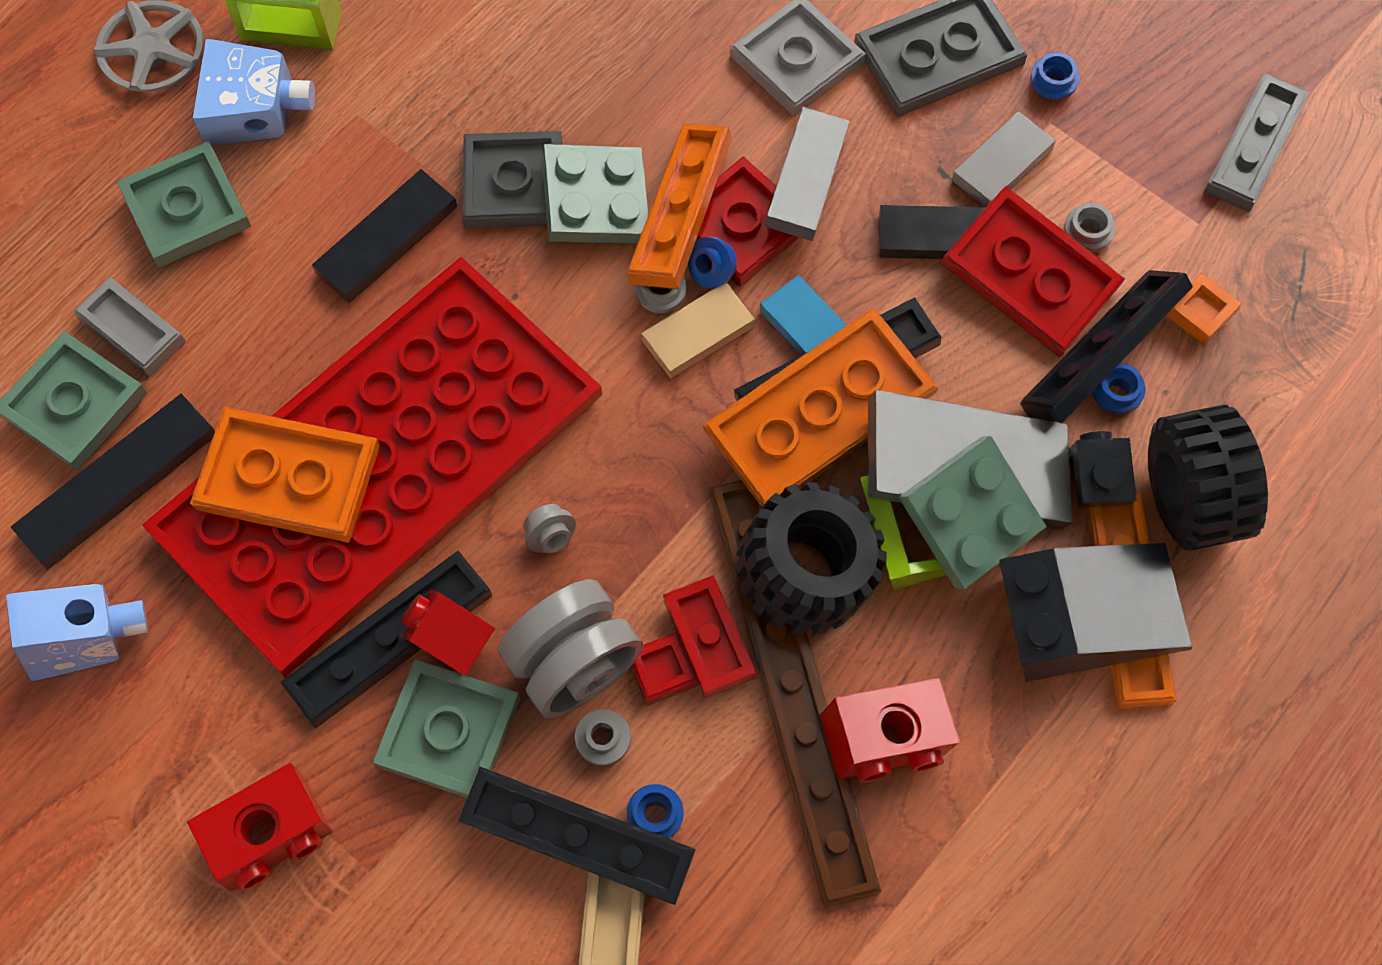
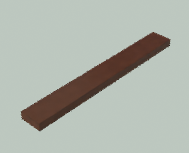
[710,480,881,909]

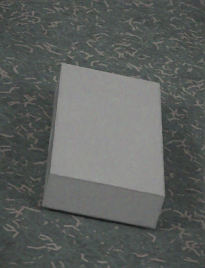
[952,111,1056,207]
[73,277,186,377]

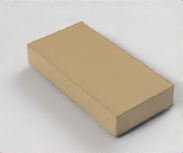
[641,283,755,379]
[579,872,645,965]

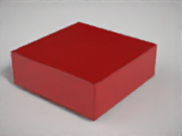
[631,632,698,706]

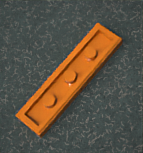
[627,124,732,289]
[1085,493,1177,709]

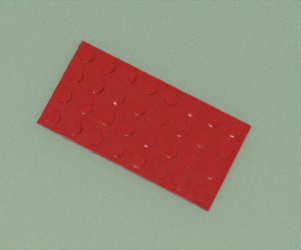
[142,257,602,678]

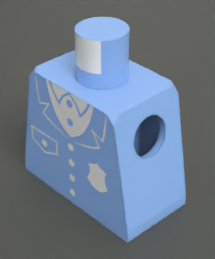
[193,39,315,145]
[6,584,148,681]

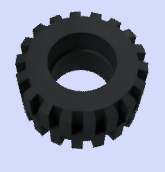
[1148,404,1268,551]
[735,482,887,635]

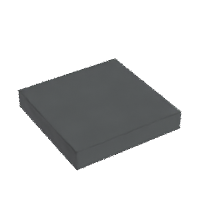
[463,131,563,228]

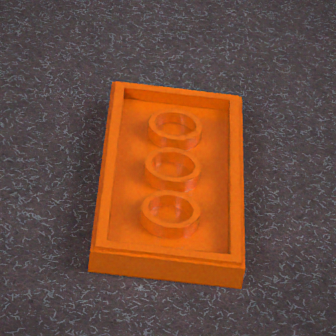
[703,307,938,508]

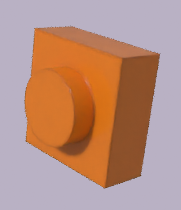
[1166,272,1242,346]

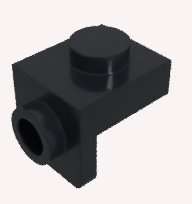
[1068,431,1137,508]

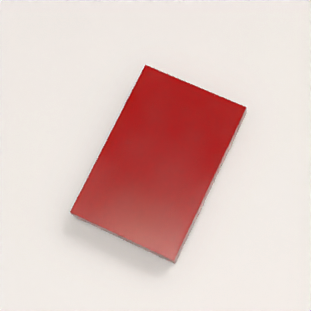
[941,185,1125,358]

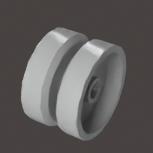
[497,579,643,718]

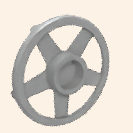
[94,0,204,92]

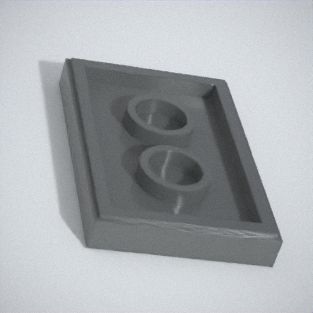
[854,0,1027,117]

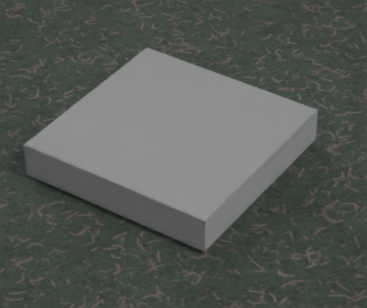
[730,0,866,117]

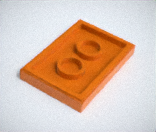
[190,407,380,543]

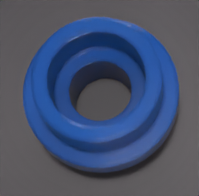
[1030,52,1080,100]
[688,237,737,288]
[1092,363,1146,415]
[627,784,684,838]

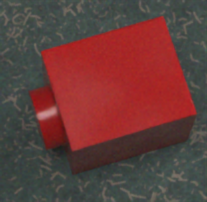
[401,589,496,676]

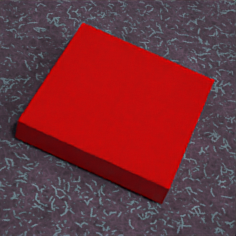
[695,156,799,287]

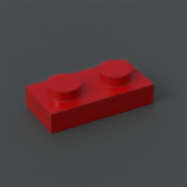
[663,575,756,699]

